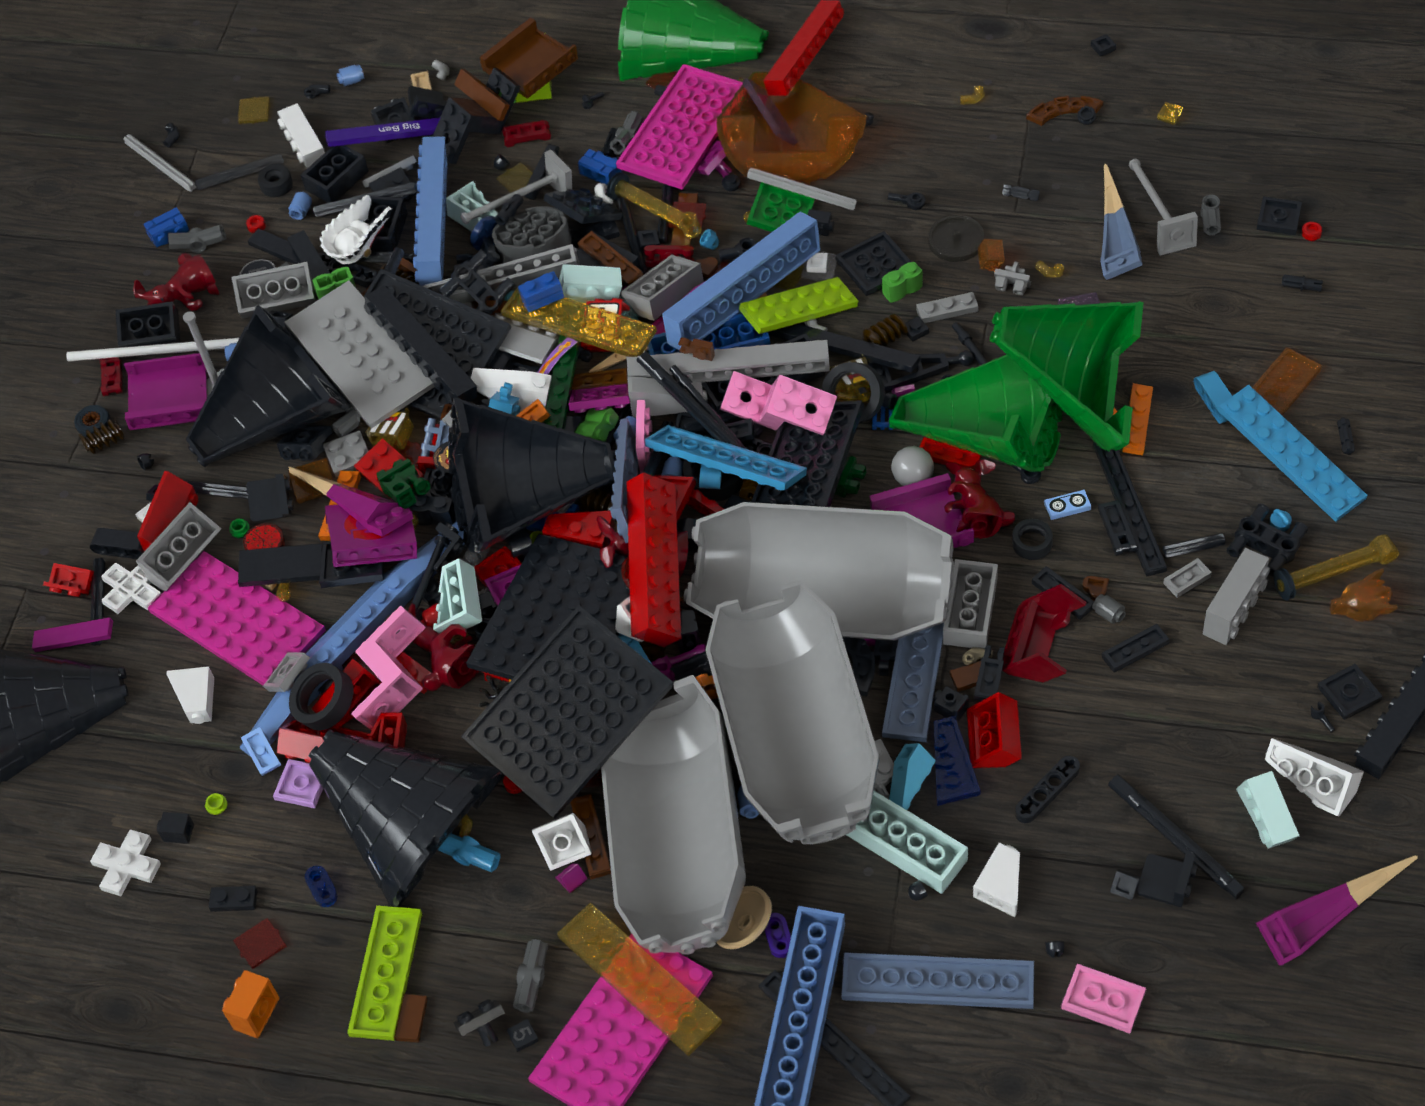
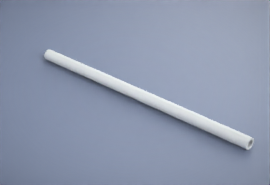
[66,338,239,361]

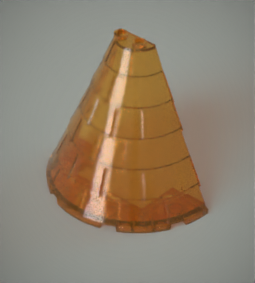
[716,72,867,185]

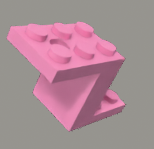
[720,371,837,435]
[351,606,426,730]

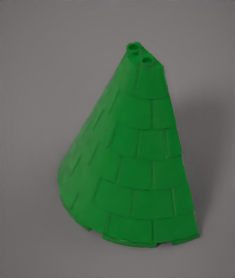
[618,0,769,81]
[990,301,1144,451]
[889,355,1062,472]

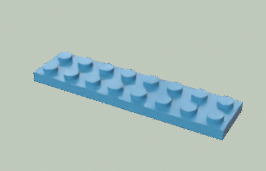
[1218,385,1368,522]
[645,425,807,490]

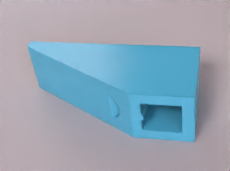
[889,743,936,810]

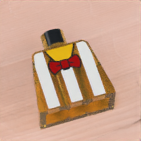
[830,357,871,402]
[366,407,413,449]

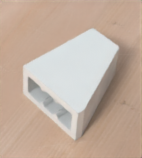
[167,667,214,724]
[973,843,1020,917]

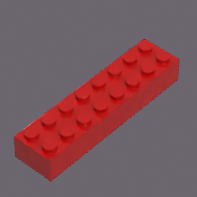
[627,472,681,647]

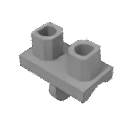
[994,261,1031,295]

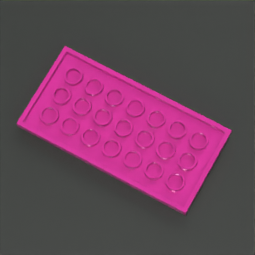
[616,64,748,190]
[148,551,326,685]
[528,933,713,1106]

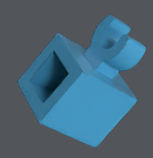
[489,382,521,416]

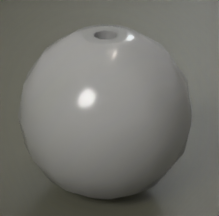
[891,446,934,486]

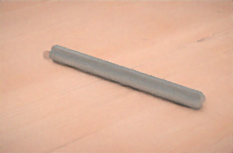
[124,134,196,192]
[747,167,857,210]

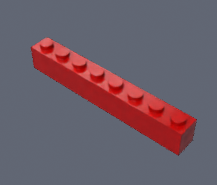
[763,0,844,96]

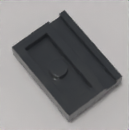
[670,651,712,681]

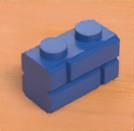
[578,149,622,185]
[143,207,189,248]
[518,271,564,313]

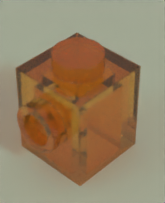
[978,239,1005,271]

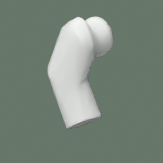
[594,183,613,204]

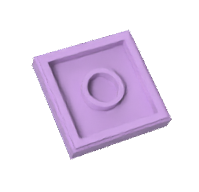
[273,759,323,808]

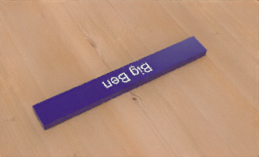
[325,118,440,147]

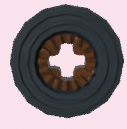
[74,405,110,437]

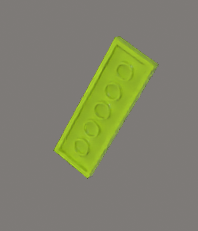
[739,277,859,334]
[347,905,422,1041]

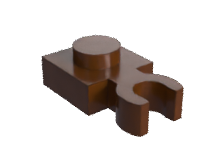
[678,338,715,361]

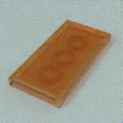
[1252,347,1322,415]

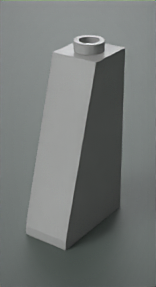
[627,376,708,418]

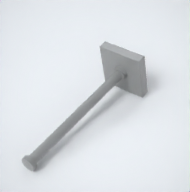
[460,150,572,224]
[1129,159,1198,256]
[183,311,224,397]

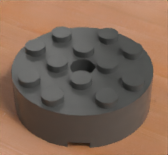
[492,206,572,263]

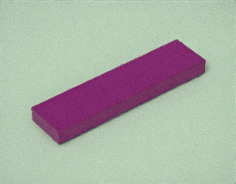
[32,617,113,652]

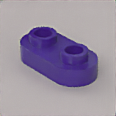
[764,913,791,958]

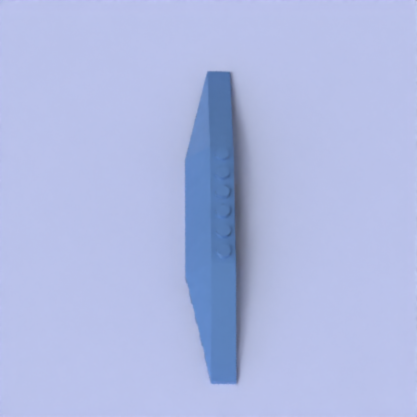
[240,521,465,756]

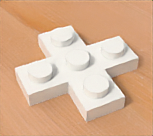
[101,563,161,614]
[90,830,161,896]

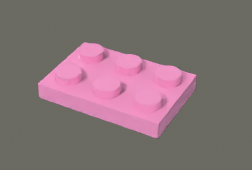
[636,400,652,473]
[1061,964,1146,1033]

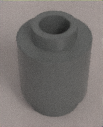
[1092,594,1126,624]

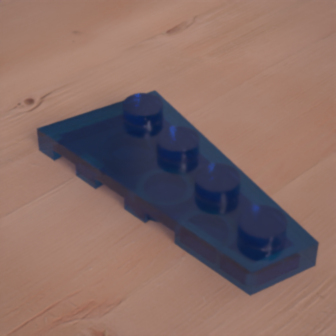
[934,716,981,806]

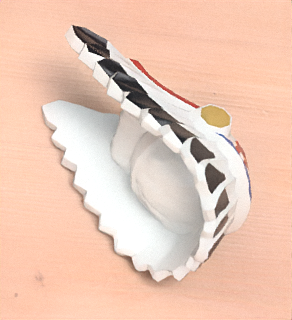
[319,195,392,264]

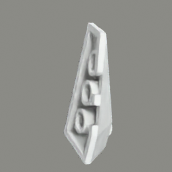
[471,368,551,412]

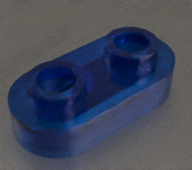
[304,865,338,907]

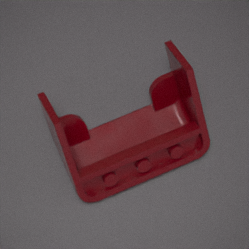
[1002,584,1087,683]

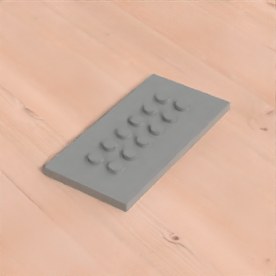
[285,280,435,429]

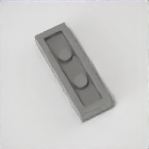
[362,155,417,188]
[916,292,978,323]

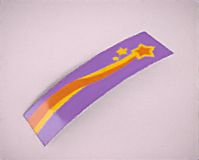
[537,337,577,375]

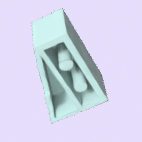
[446,181,498,231]
[558,264,622,307]
[433,558,482,633]
[1236,771,1299,849]

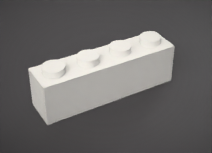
[277,104,325,169]

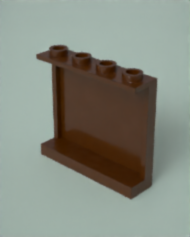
[480,17,578,99]

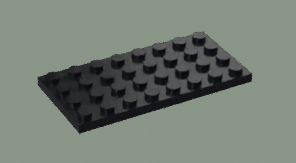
[751,400,864,507]

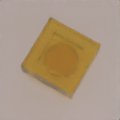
[1157,102,1183,125]

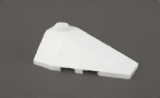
[1265,738,1364,816]

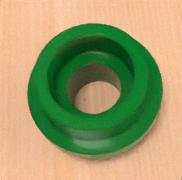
[229,518,250,538]

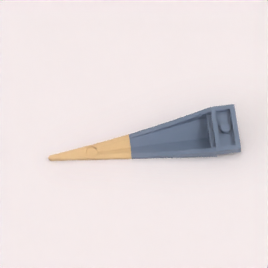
[1101,164,1143,280]

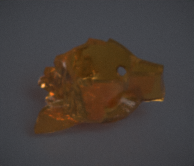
[1329,568,1398,622]

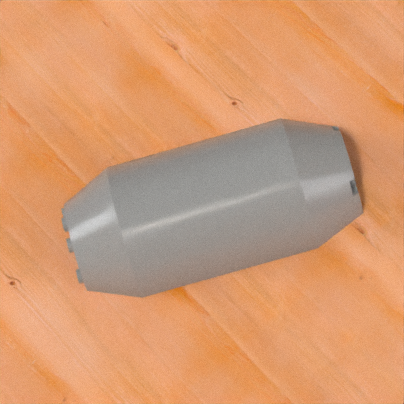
[684,502,954,641]
[706,581,879,844]
[601,675,746,954]

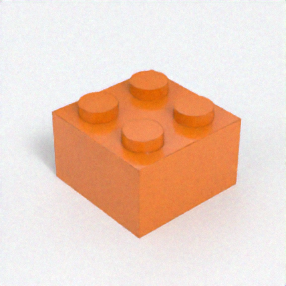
[222,970,280,1039]

